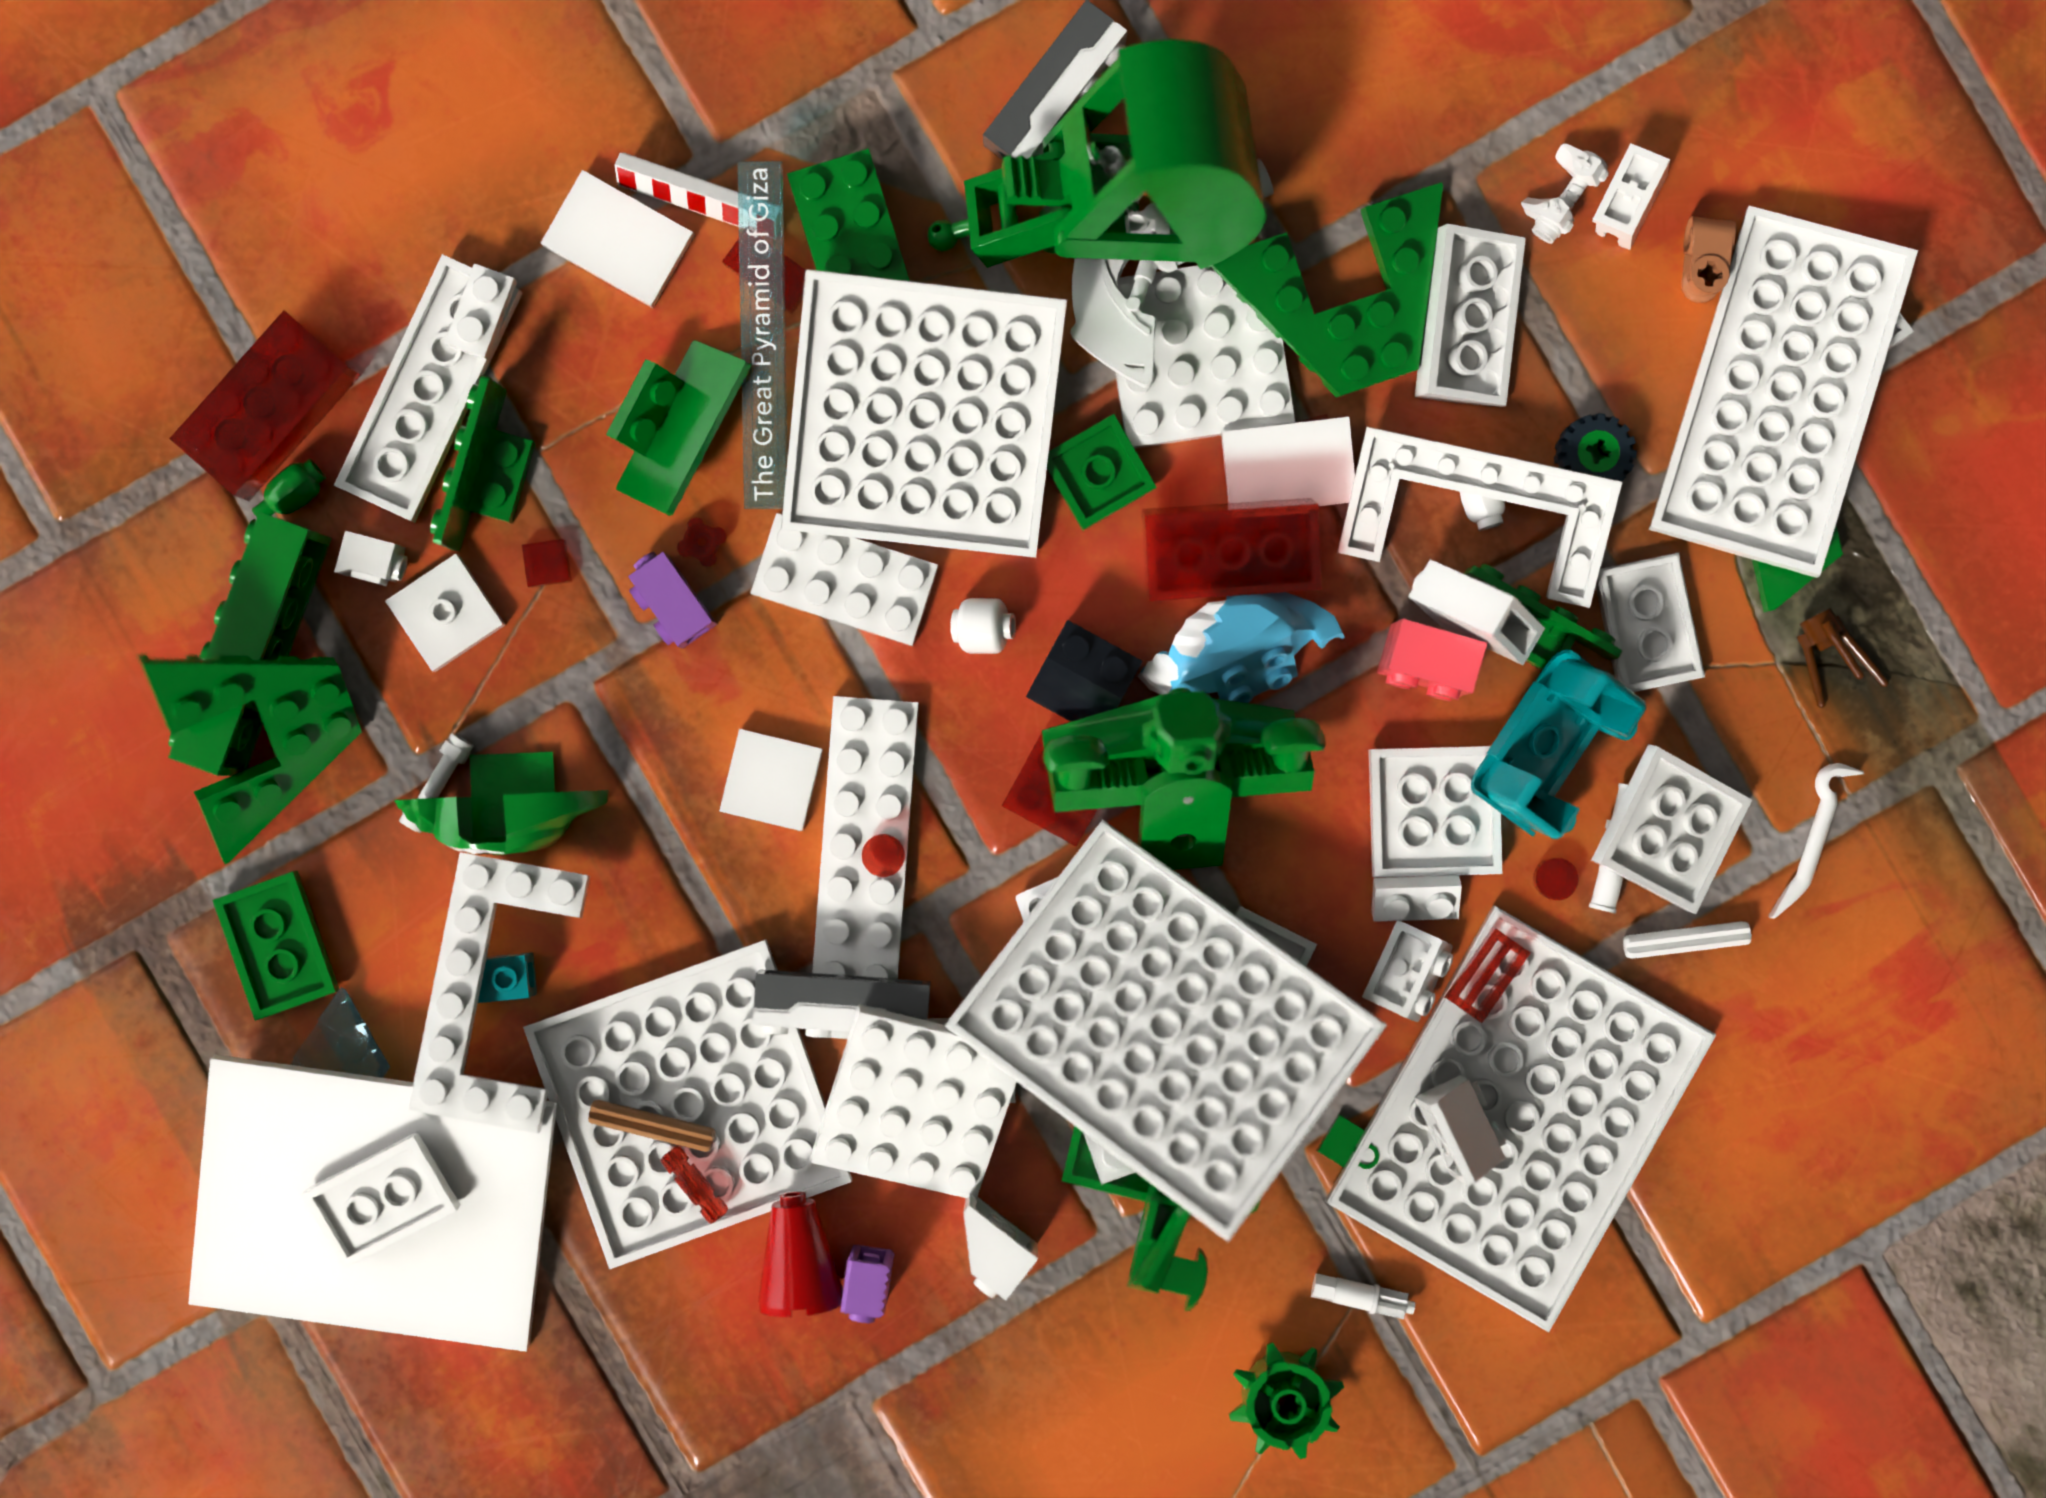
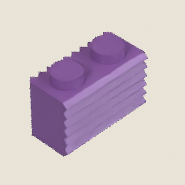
[840,1245,895,1323]

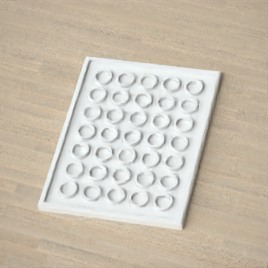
[945,820,1387,1242]
[1325,906,1717,1332]
[188,1054,557,1352]

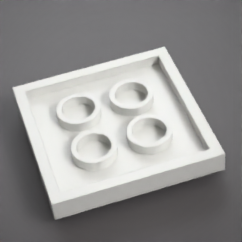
[1591,744,1752,914]
[1368,746,1503,877]

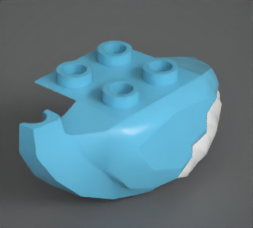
[1138,590,1345,703]

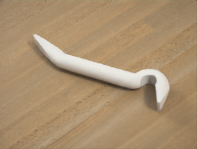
[1768,763,1864,919]

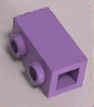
[628,551,717,649]

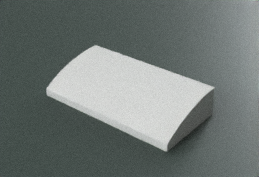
[1414,223,1526,407]

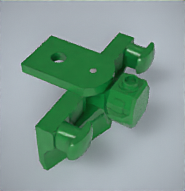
[1042,687,1325,870]
[1061,1125,1262,1312]

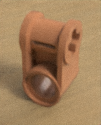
[1681,216,1736,303]

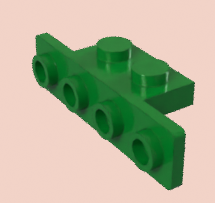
[1464,564,1623,670]

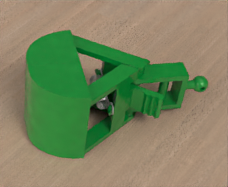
[927,39,1266,269]

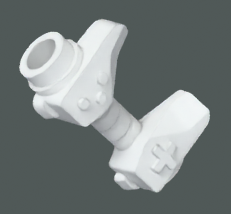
[1521,144,1609,244]

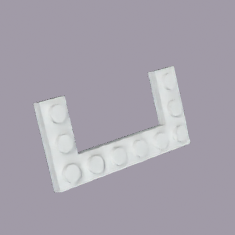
[1338,426,1622,608]
[408,852,590,1134]

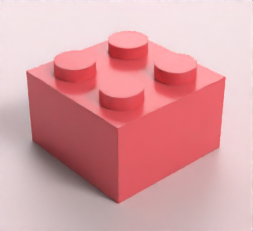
[1377,619,1487,702]

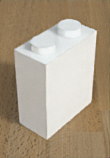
[1408,559,1545,665]

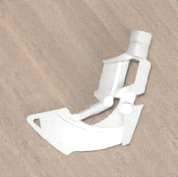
[1070,159,1274,388]

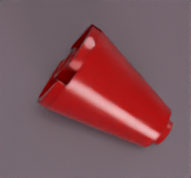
[758,1191,843,1317]

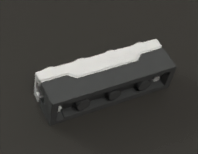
[983,0,1127,160]
[752,969,931,1038]

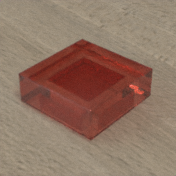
[522,539,572,588]

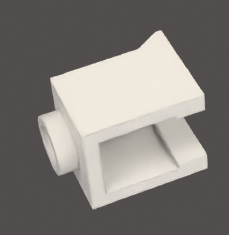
[334,531,407,586]

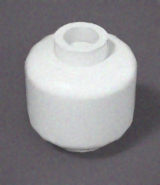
[951,598,1016,654]

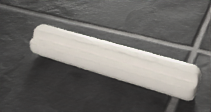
[1623,921,1752,959]

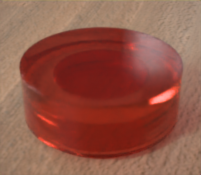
[862,834,905,877]
[1533,857,1579,900]

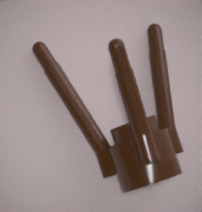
[1796,608,1889,708]

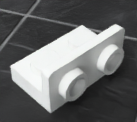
[1362,920,1453,1022]

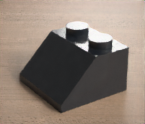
[1026,620,1143,722]

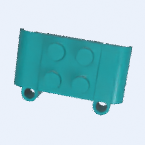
[1471,650,1646,839]

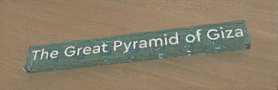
[737,161,788,509]

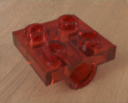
[1002,732,1098,847]

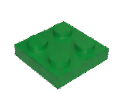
[1047,414,1157,531]

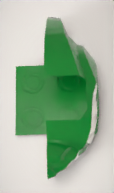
[394,752,609,855]

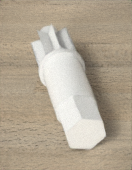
[1311,1273,1416,1319]

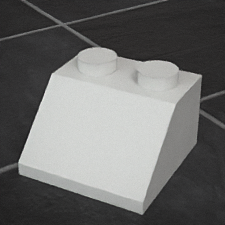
[1414,1075,1506,1186]
[964,1194,1038,1300]

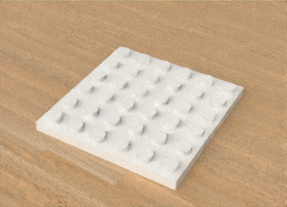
[781,269,1067,558]
[523,939,853,1269]

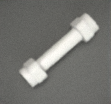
[399,733,474,833]

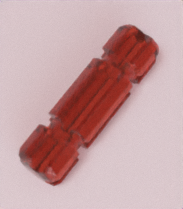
[661,1146,728,1224]

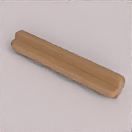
[588,1100,715,1152]

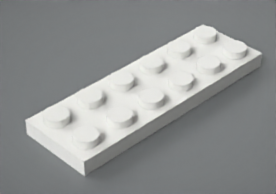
[334,254,522,523]

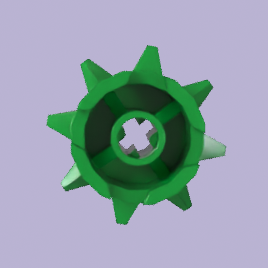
[1229,1342,1344,1459]

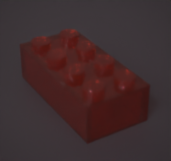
[169,310,361,501]
[1141,498,1322,601]

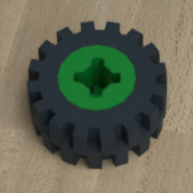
[1554,413,1637,482]

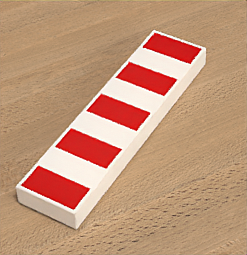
[615,152,782,240]

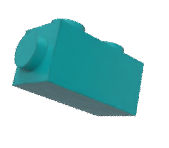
[434,952,537,1003]

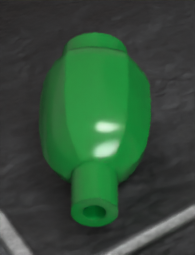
[251,458,326,517]

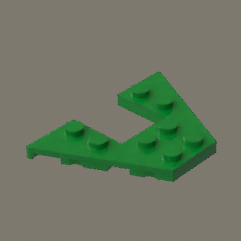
[1208,182,1443,398]
[138,654,362,864]

